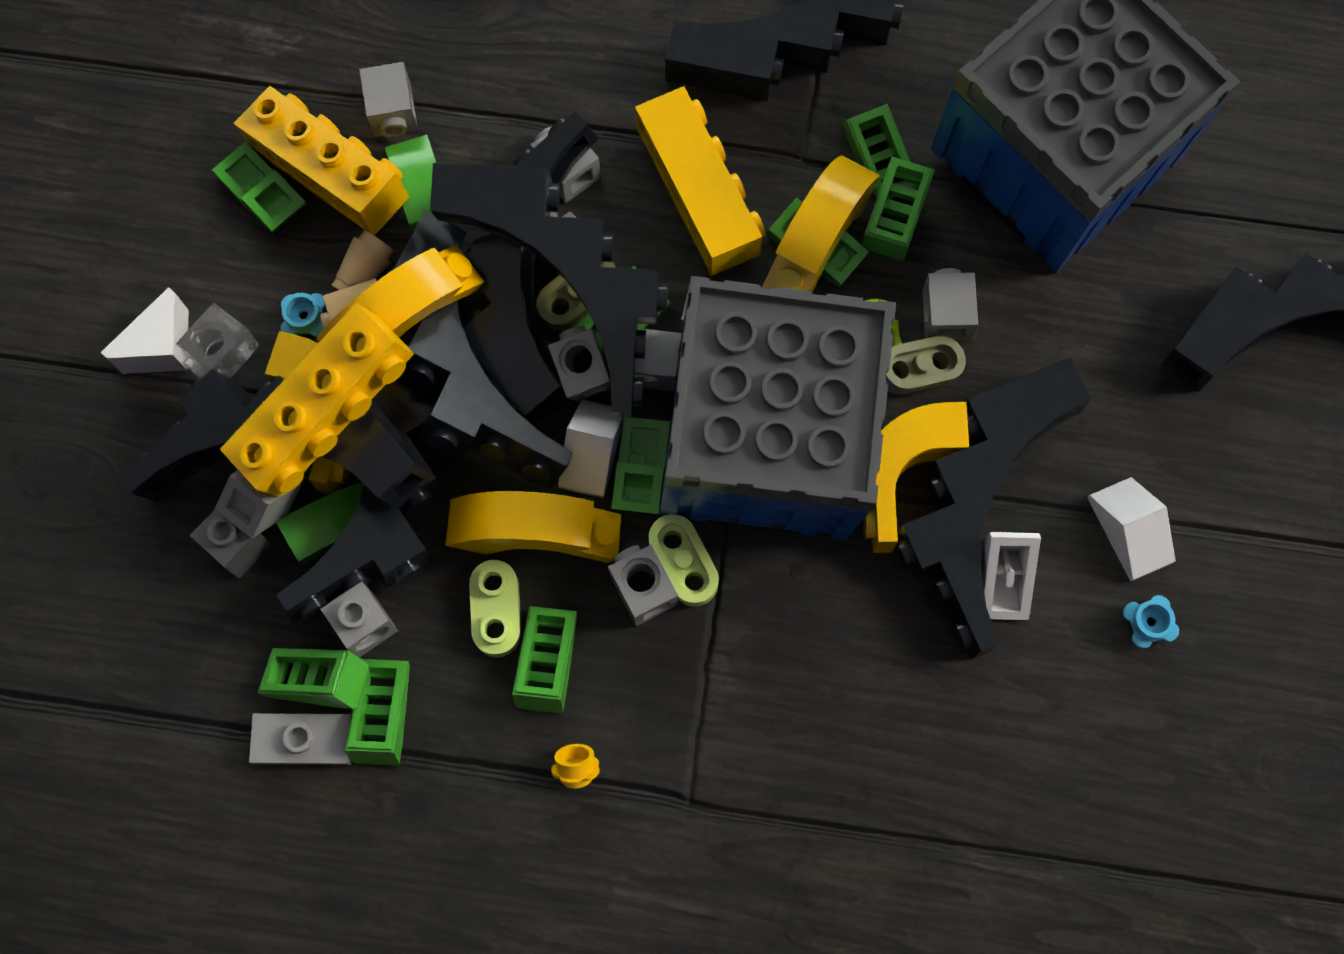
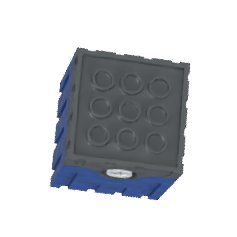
[930,0,1241,273]
[659,276,896,540]

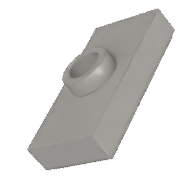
[249,713,351,765]

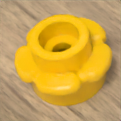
[551,744,600,789]

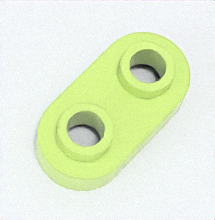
[649,514,719,607]
[469,560,522,657]

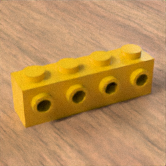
[233,86,410,235]
[635,86,765,276]
[220,303,414,497]

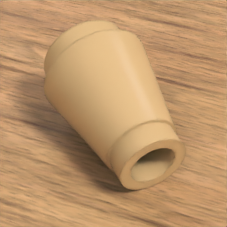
[331,230,394,290]

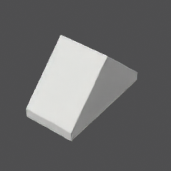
[101,287,189,374]
[558,399,624,499]
[1087,477,1176,581]
[981,532,1041,620]

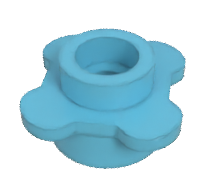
[281,293,326,337]
[1123,595,1179,649]

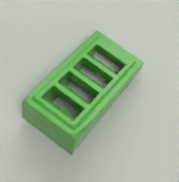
[842,104,920,200]
[862,157,935,261]
[512,606,577,714]
[258,648,369,709]
[345,659,410,766]

